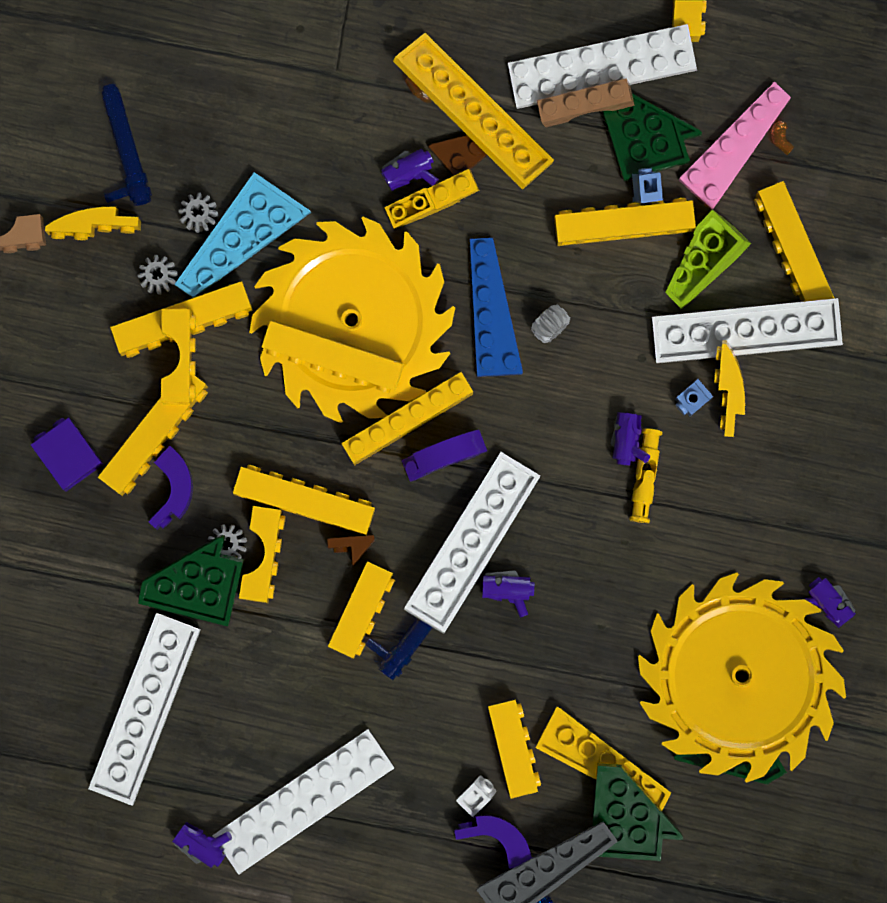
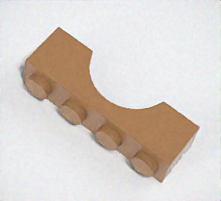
[537,78,635,127]
[0,214,46,253]

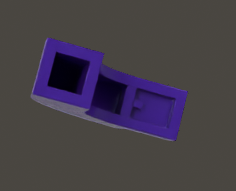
[402,430,487,482]
[149,446,193,530]
[454,815,531,869]

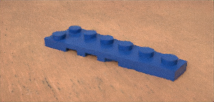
[470,238,523,377]

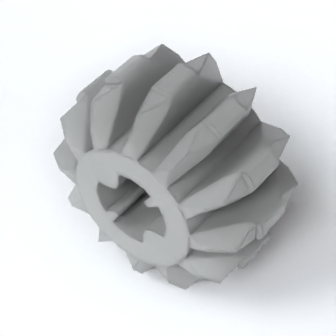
[179,193,218,233]
[138,255,178,295]
[531,304,570,343]
[208,524,247,559]

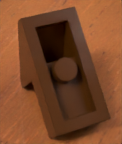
[327,535,375,566]

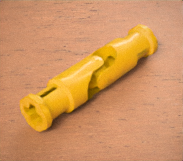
[629,428,662,523]

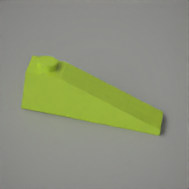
[665,210,751,309]

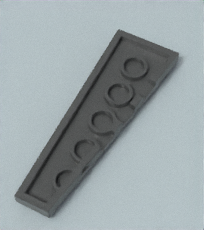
[476,821,618,903]

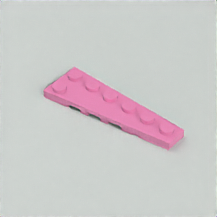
[679,82,791,211]

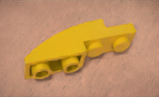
[385,169,480,228]
[45,207,141,240]
[714,340,745,437]

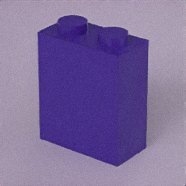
[31,418,104,492]

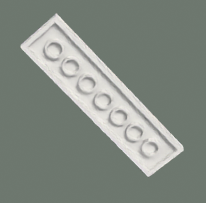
[508,24,697,109]
[652,298,843,363]
[404,452,540,634]
[89,613,201,806]
[212,729,394,875]

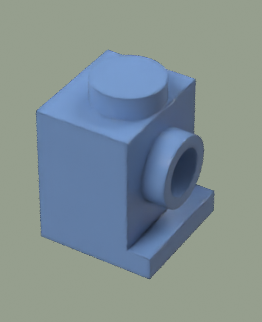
[632,168,663,203]
[675,379,713,417]

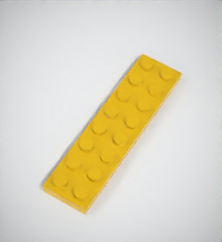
[393,33,554,190]

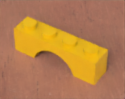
[161,309,196,405]
[239,506,286,603]

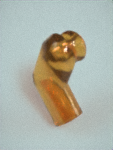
[405,77,431,103]
[771,121,795,155]

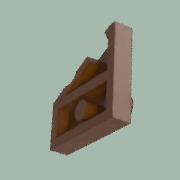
[429,135,487,176]

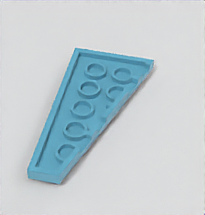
[175,172,311,298]

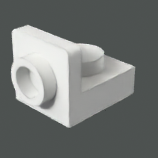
[456,775,497,817]

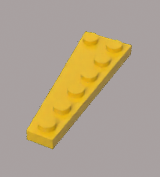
[535,707,671,810]

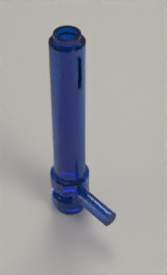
[101,84,152,206]
[365,618,433,681]

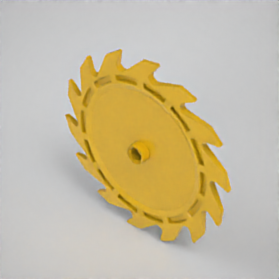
[249,217,455,423]
[638,573,846,783]

